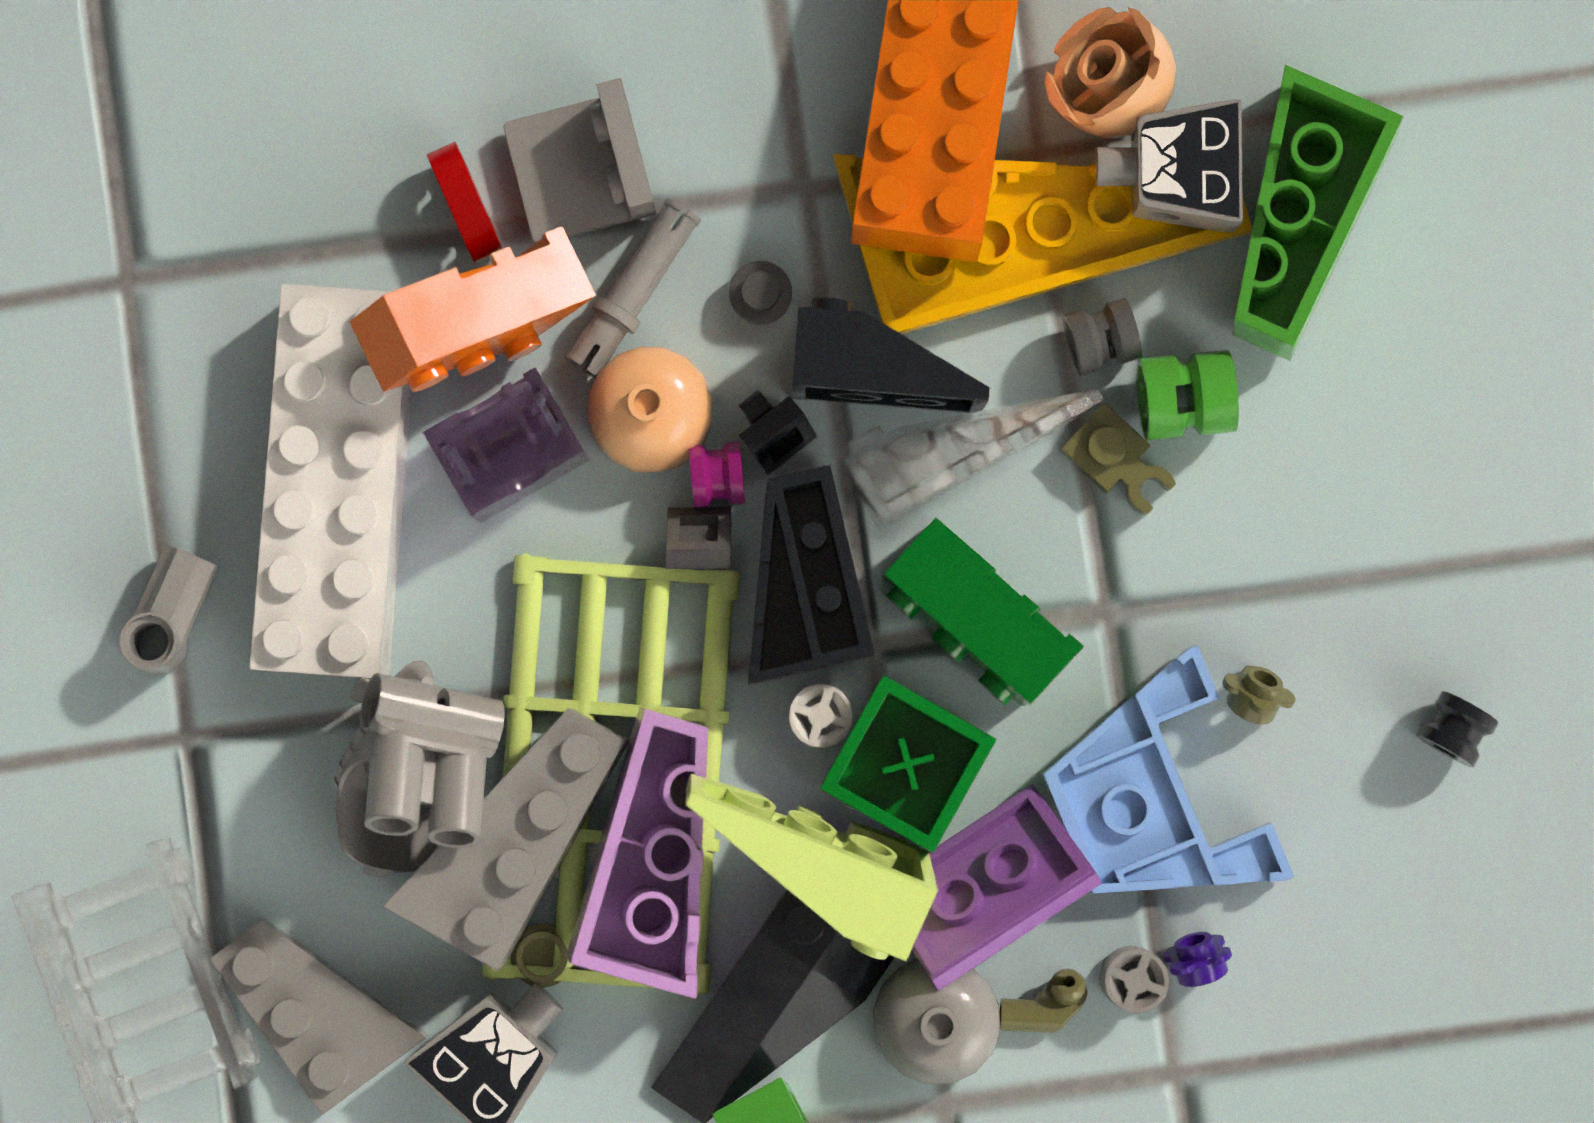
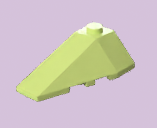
[686,774,938,961]

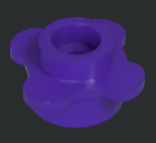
[1163,932,1232,987]

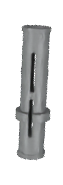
[565,198,701,378]

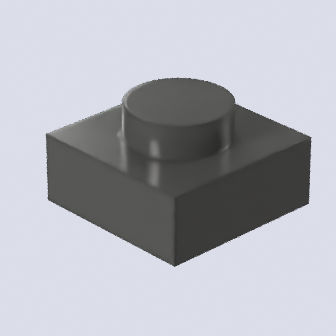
[666,507,732,570]

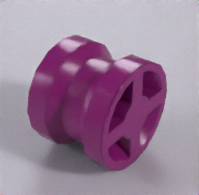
[689,441,745,508]

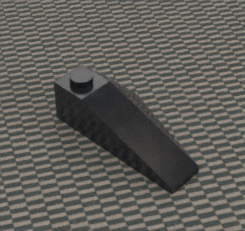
[651,889,895,1123]

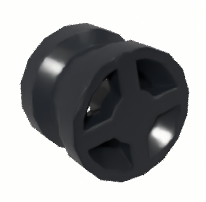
[1416,691,1499,767]

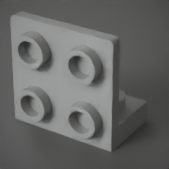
[504,78,657,243]

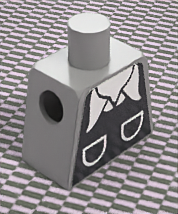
[1094,100,1243,233]
[404,983,563,1123]

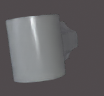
[119,544,219,675]

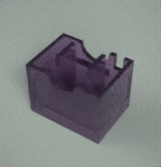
[423,367,590,523]

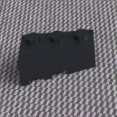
[748,465,875,685]

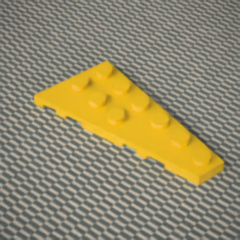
[833,154,1252,334]

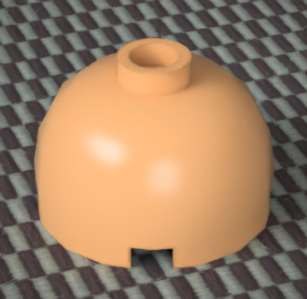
[1044,7,1176,138]
[587,346,713,473]

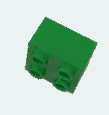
[819,675,997,853]

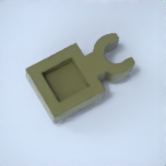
[1059,402,1176,515]

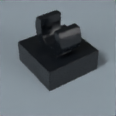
[738,390,817,475]

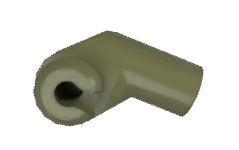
[1000,969,1088,1033]

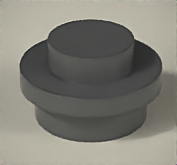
[729,261,792,325]

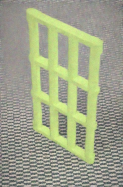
[482,553,740,995]

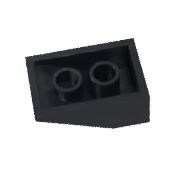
[792,298,990,414]

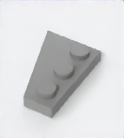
[210,919,429,1115]

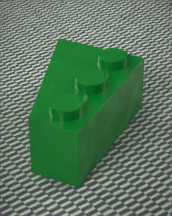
[882,518,1084,706]

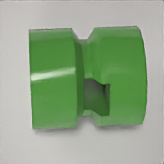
[1136,350,1239,441]

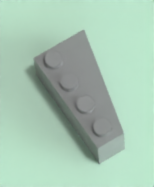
[383,708,630,971]

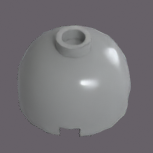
[873,958,1001,1085]

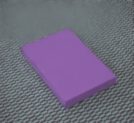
[912,784,1102,991]

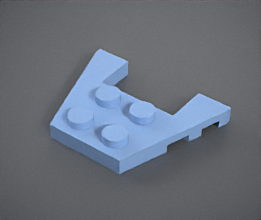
[1042,645,1294,894]

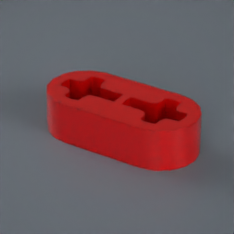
[426,141,503,263]

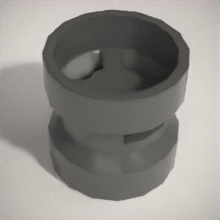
[1063,298,1142,376]

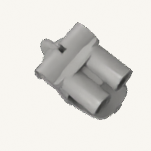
[334,661,505,877]

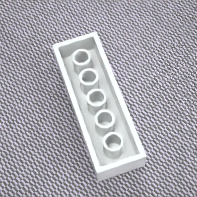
[250,284,412,679]

